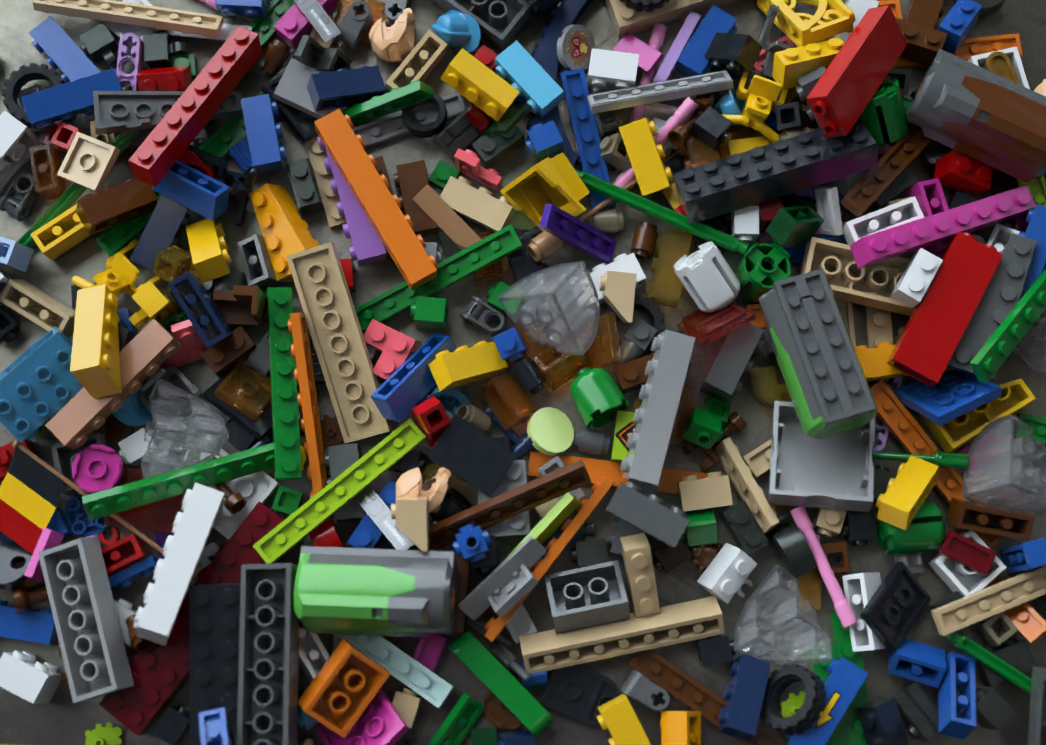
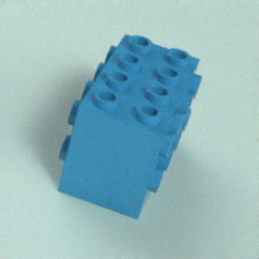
[0,326,83,442]

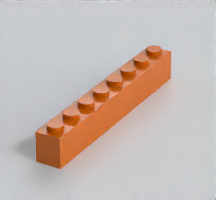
[314,109,439,291]

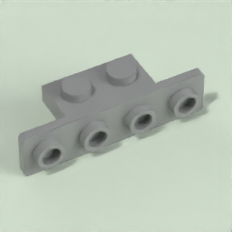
[458,536,546,620]

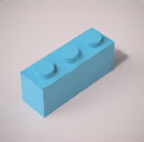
[495,40,564,117]

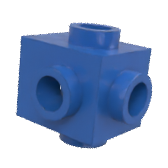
[453,524,492,563]

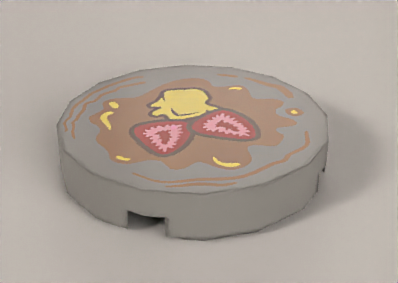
[557,25,595,71]

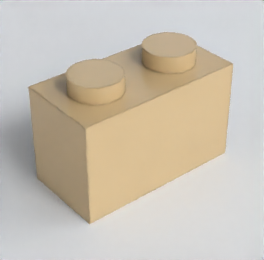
[677,471,733,512]

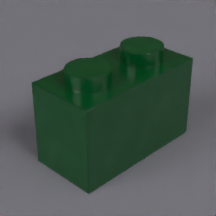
[766,205,824,246]

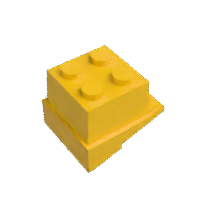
[500,152,590,232]

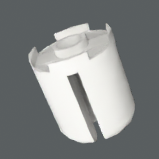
[673,241,741,312]

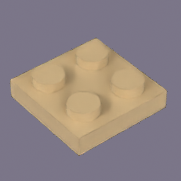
[57,132,120,193]

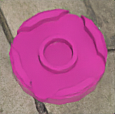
[72,444,124,494]

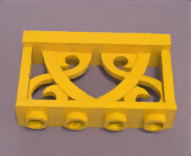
[757,0,855,47]

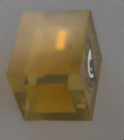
[152,245,192,282]

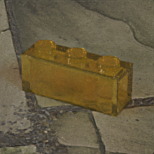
[646,228,693,308]

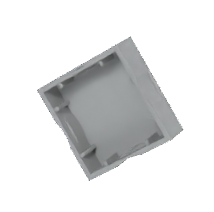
[768,401,875,512]

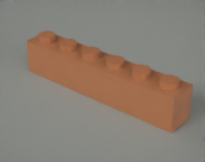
[45,319,181,450]

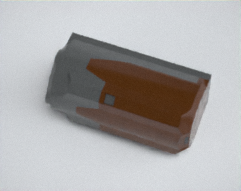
[906,49,1046,182]

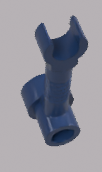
[484,403,536,460]

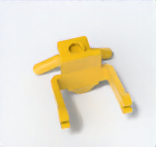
[721,72,788,143]
[71,239,171,323]

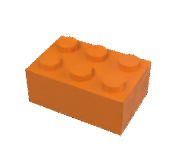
[298,638,390,738]

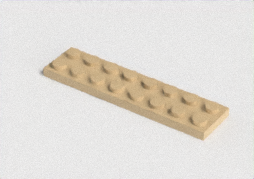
[286,242,392,444]

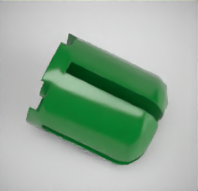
[860,79,909,147]
[734,242,791,304]
[875,501,946,556]

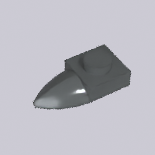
[619,317,658,365]

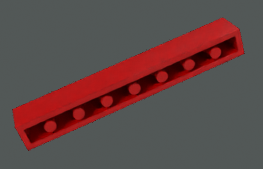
[128,26,263,188]

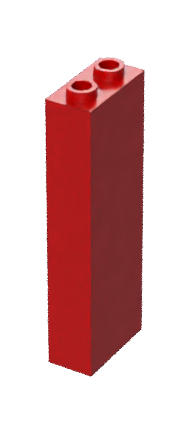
[806,5,907,138]
[886,231,1003,387]

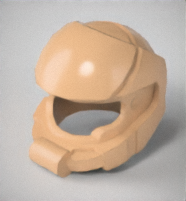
[369,8,416,63]
[395,467,451,514]

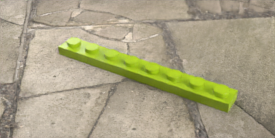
[253,418,426,564]

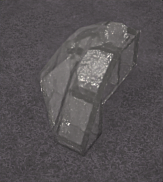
[141,378,229,479]
[734,564,832,666]

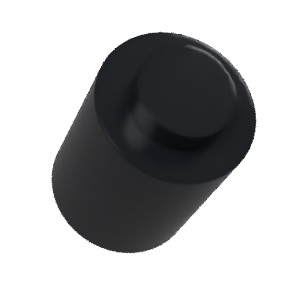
[509,356,546,395]

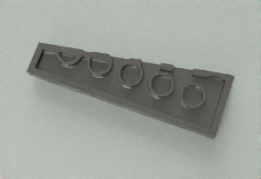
[93,91,241,135]
[946,233,1037,381]

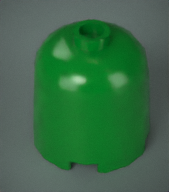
[570,367,630,429]

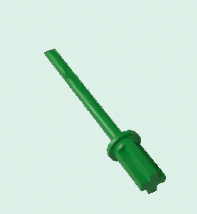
[872,449,968,469]

